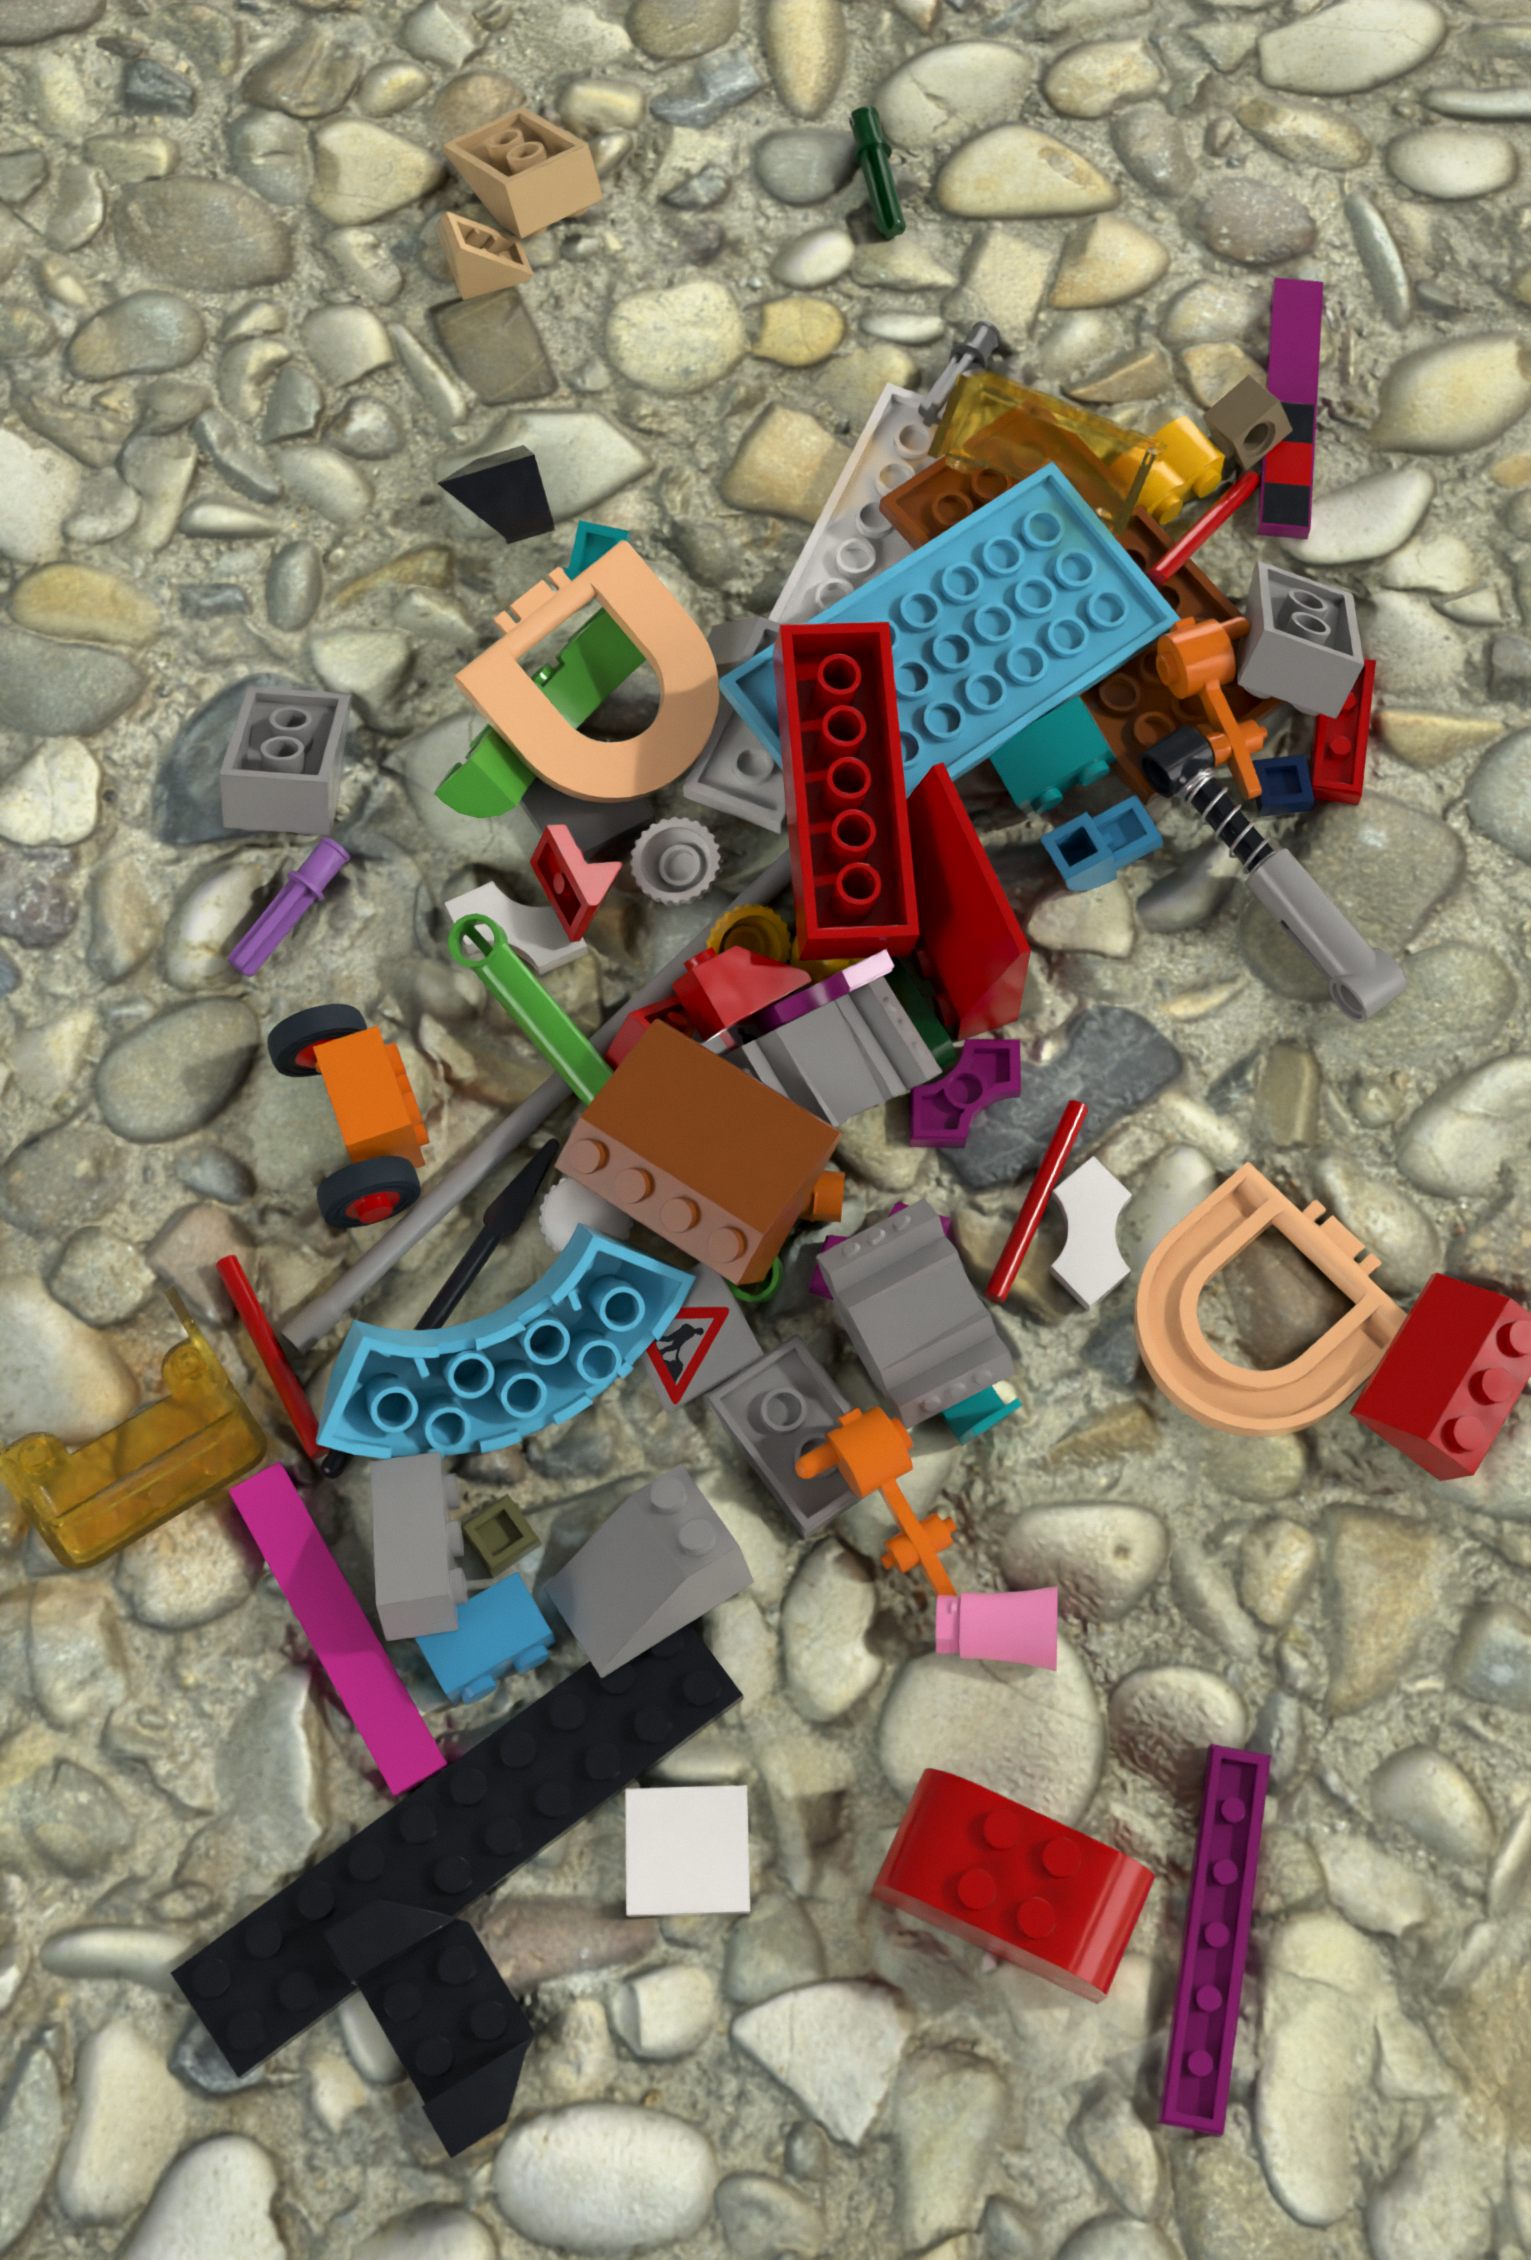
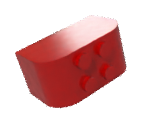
[871,1768,1155,2004]

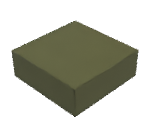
[461,1493,542,1578]

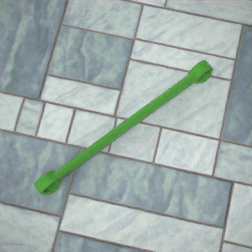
[448,913,785,1303]

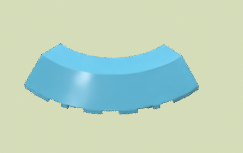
[315,1222,696,1459]

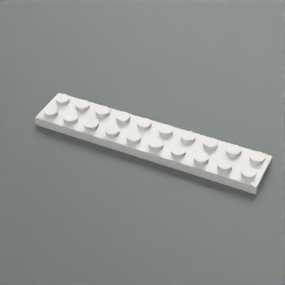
[683,383,980,834]

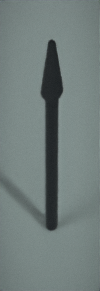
[321,1138,560,1479]

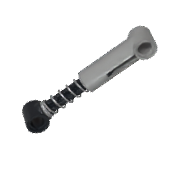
[1138,724,1407,1023]

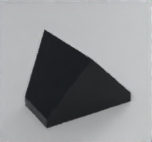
[437,445,555,544]

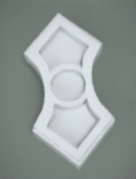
[444,881,588,975]
[1049,1156,1132,1312]

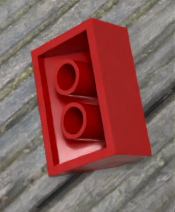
[1349,1273,1531,1481]

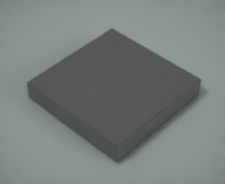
[520,736,656,861]

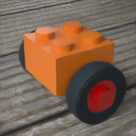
[267,1004,430,1228]

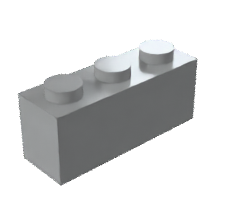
[370,1451,467,1641]

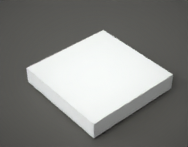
[625,1785,750,1917]

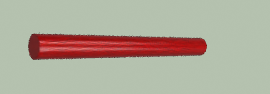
[1146,471,1261,588]
[984,1100,1089,1304]
[215,1255,331,1460]

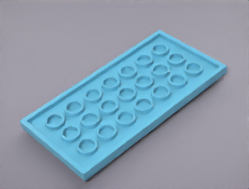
[718,461,1181,799]

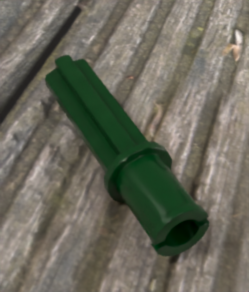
[848,106,906,239]

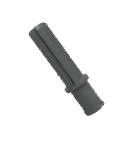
[918,321,1001,427]

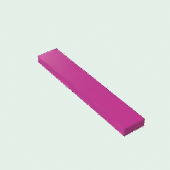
[228,1461,449,1799]

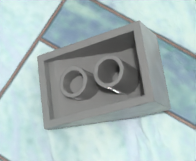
[1236,561,1364,719]
[219,686,351,836]
[544,1464,754,1679]

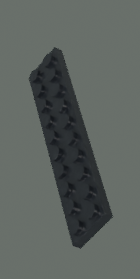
[171,1623,744,2079]

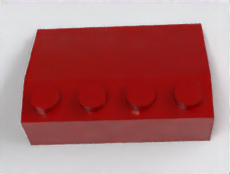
[906,762,1031,1042]

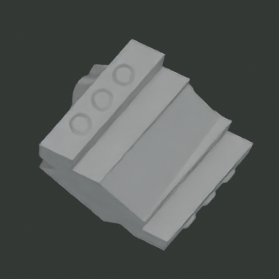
[721,976,942,1127]
[816,1198,1016,1430]

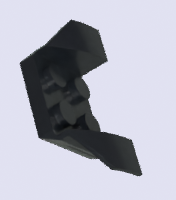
[323,1899,535,2159]

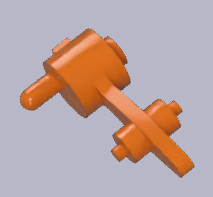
[1156,616,1268,800]
[795,1405,957,1596]

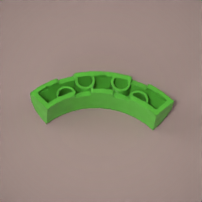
[434,607,647,818]

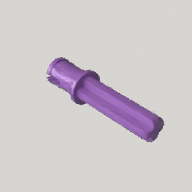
[228,836,350,977]

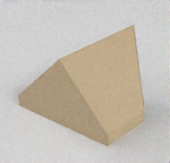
[434,211,534,300]

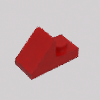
[529,824,623,942]

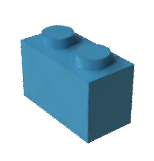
[414,1571,557,1705]

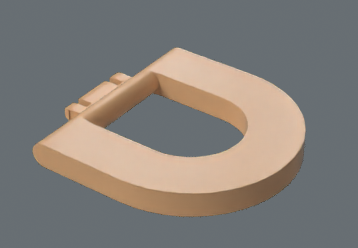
[453,540,719,803]
[1133,1162,1407,1437]

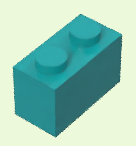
[989,695,1118,815]

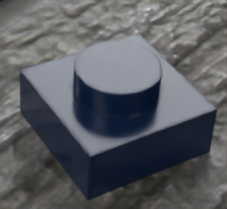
[1252,754,1315,817]

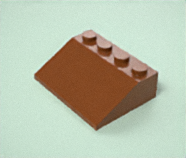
[554,1019,844,1285]

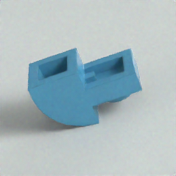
[1040,794,1163,891]

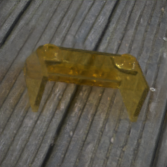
[927,368,1168,536]
[0,1286,267,1570]

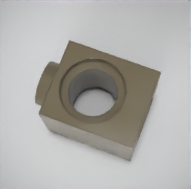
[1202,375,1293,471]

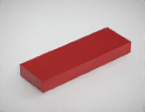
[1309,659,1376,805]

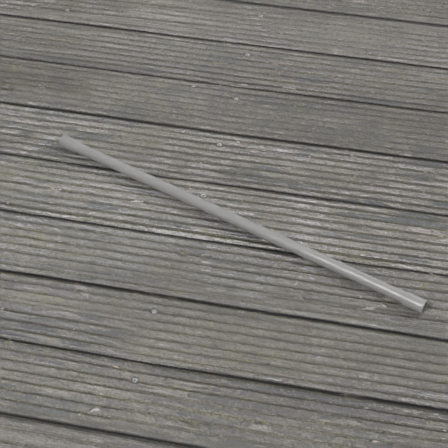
[279,848,792,1356]

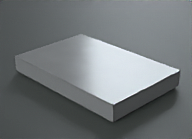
[704,1333,867,1540]

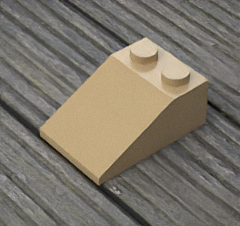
[442,107,604,239]

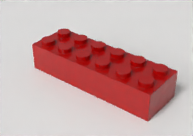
[773,622,920,961]

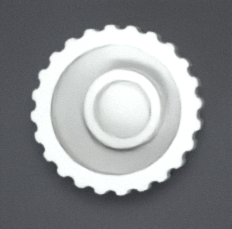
[630,817,723,906]
[539,1177,634,1254]

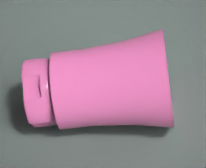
[936,1586,1058,1671]

